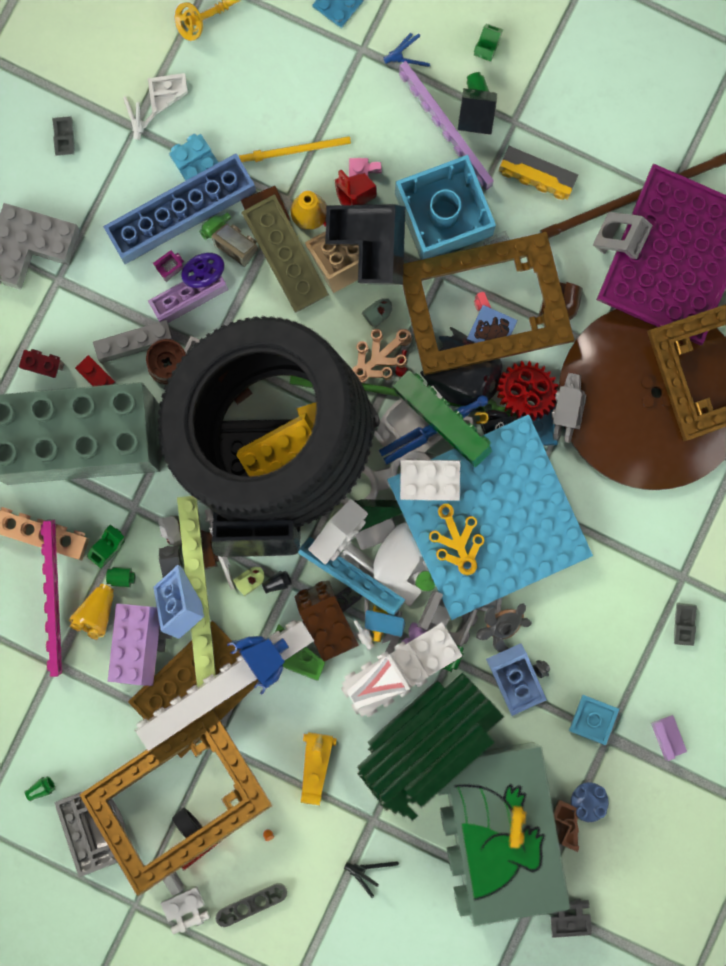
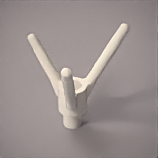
[123,96,156,140]
[352,598,375,650]

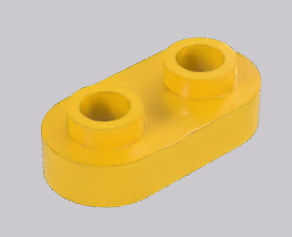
[509,806,526,848]

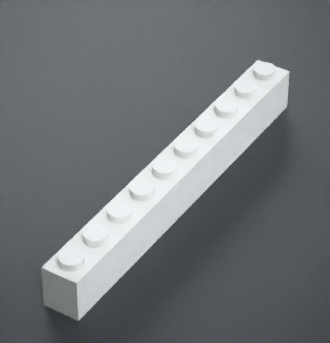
[135,620,314,751]

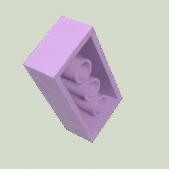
[108,604,160,686]

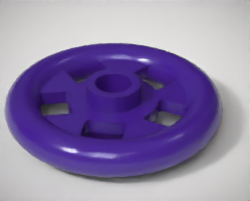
[181,253,225,288]

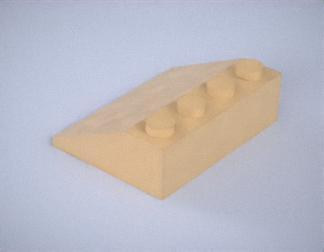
[305,231,359,293]

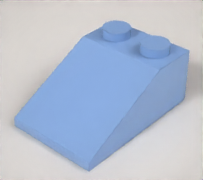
[153,565,204,639]
[486,643,547,716]

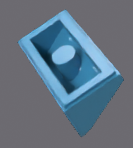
[365,610,405,637]

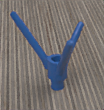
[383,33,430,67]

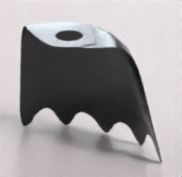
[420,327,503,406]

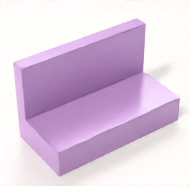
[651,715,687,761]

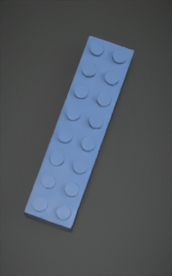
[103,153,256,264]

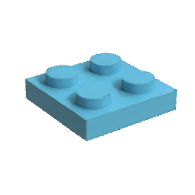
[569,695,619,745]

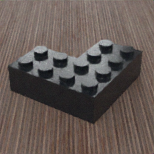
[325,204,406,285]

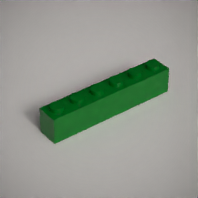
[393,370,492,468]

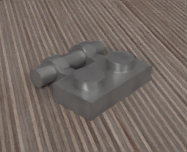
[550,899,592,938]

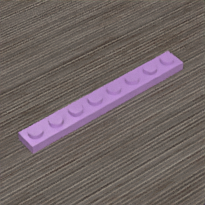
[399,61,494,190]

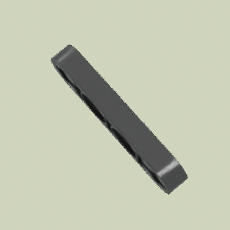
[215,883,287,927]

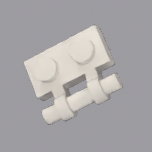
[160,887,210,935]

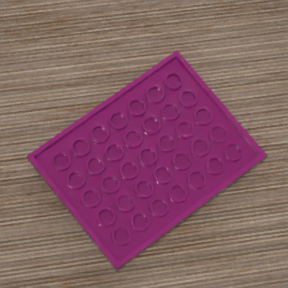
[596,163,726,345]

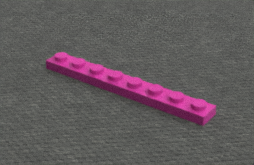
[40,519,62,677]

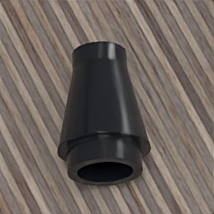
[262,570,292,594]

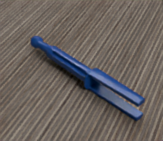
[378,395,488,465]

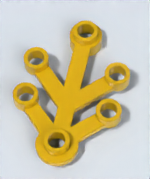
[429,503,484,575]

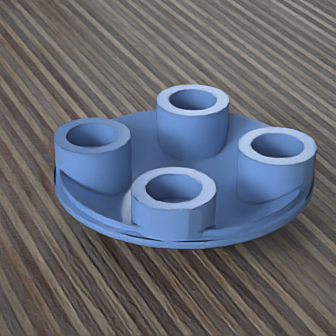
[571,782,608,822]

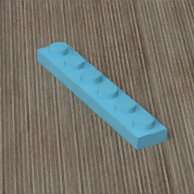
[298,537,405,616]

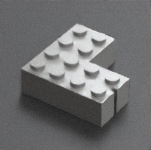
[0,203,80,290]

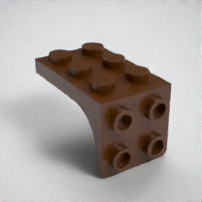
[295,580,359,661]

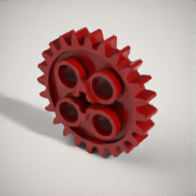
[497,361,559,421]

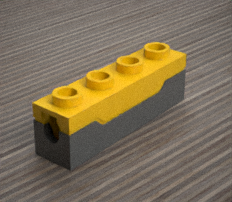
[499,146,578,200]

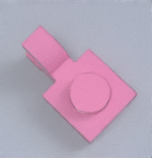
[349,158,382,177]

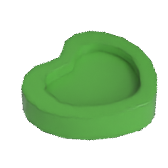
[415,571,435,591]

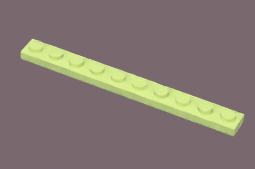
[177,496,216,687]

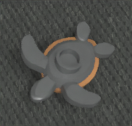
[476,603,532,652]

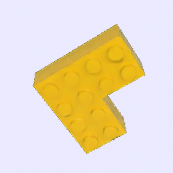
[237,413,314,477]

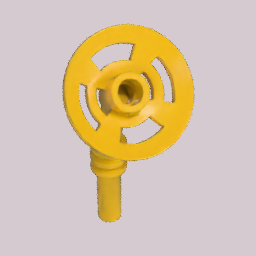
[175,0,241,41]

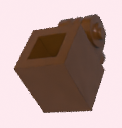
[201,530,220,570]

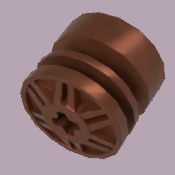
[146,339,186,385]

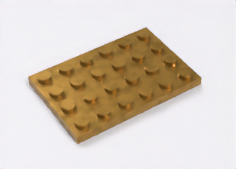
[128,620,258,758]

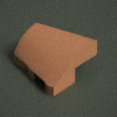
[553,799,579,852]

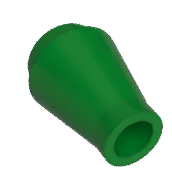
[24,776,55,801]

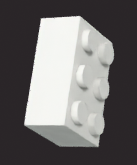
[400,459,460,501]
[308,499,368,565]

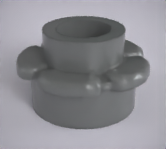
[533,660,550,678]

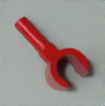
[395,350,408,377]

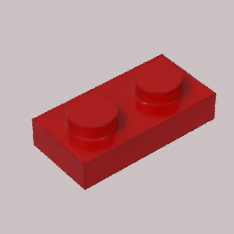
[75,355,116,386]

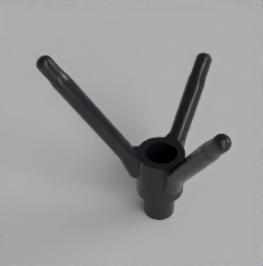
[344,861,399,898]

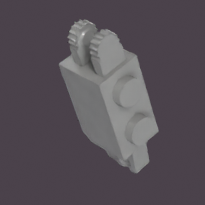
[552,373,587,443]

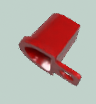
[335,170,377,205]

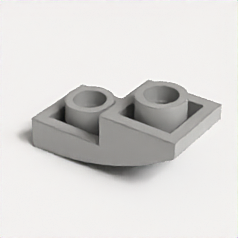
[355,518,396,550]

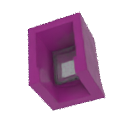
[153,250,184,282]

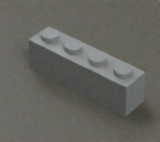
[93,320,173,364]

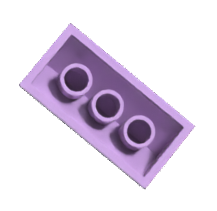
[148,269,228,323]

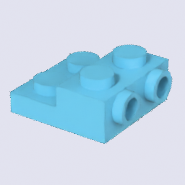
[169,134,219,181]

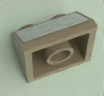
[211,223,258,267]

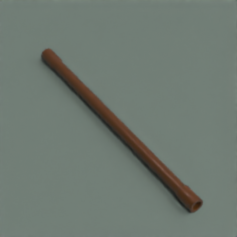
[540,152,726,239]

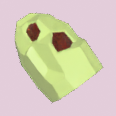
[233,567,264,596]

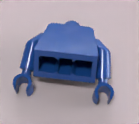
[227,636,289,694]

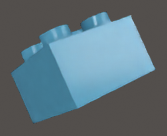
[395,155,496,260]

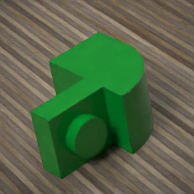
[474,23,503,62]
[87,524,125,569]

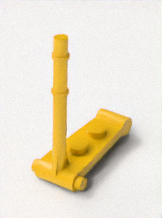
[300,732,337,806]

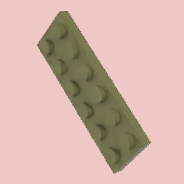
[241,194,329,313]

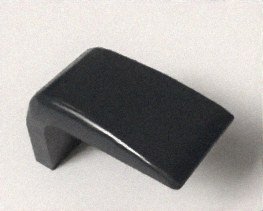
[212,419,301,557]

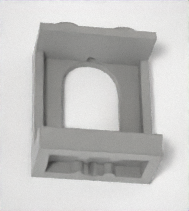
[593,212,653,259]
[417,591,478,646]

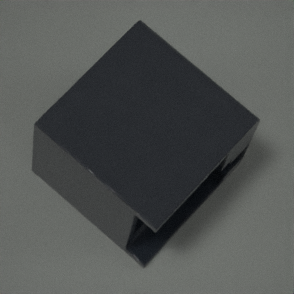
[458,88,497,135]

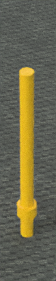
[239,136,351,163]

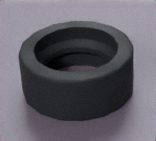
[172,808,202,838]

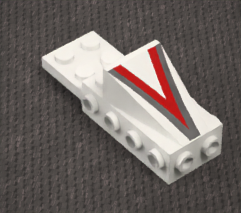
[341,622,463,717]

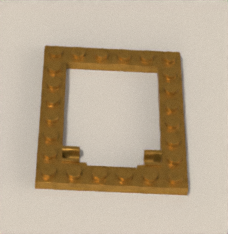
[402,232,574,376]
[647,304,726,441]
[80,709,273,896]

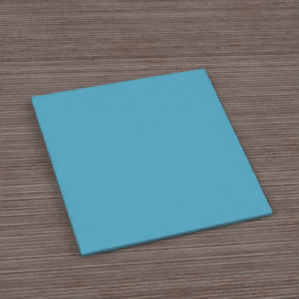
[387,414,593,620]

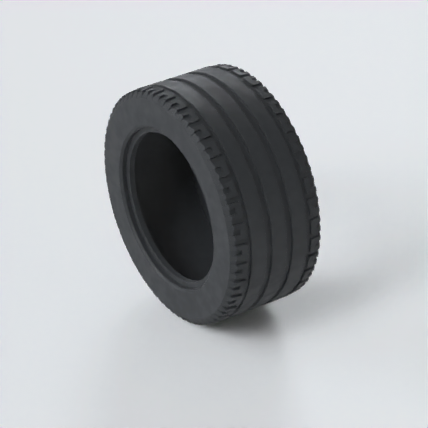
[158,316,374,527]

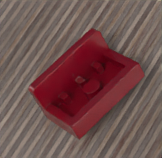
[19,349,64,378]

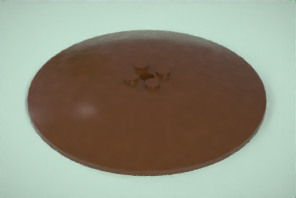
[558,309,726,490]

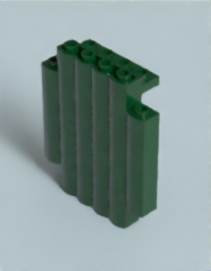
[357,673,504,821]

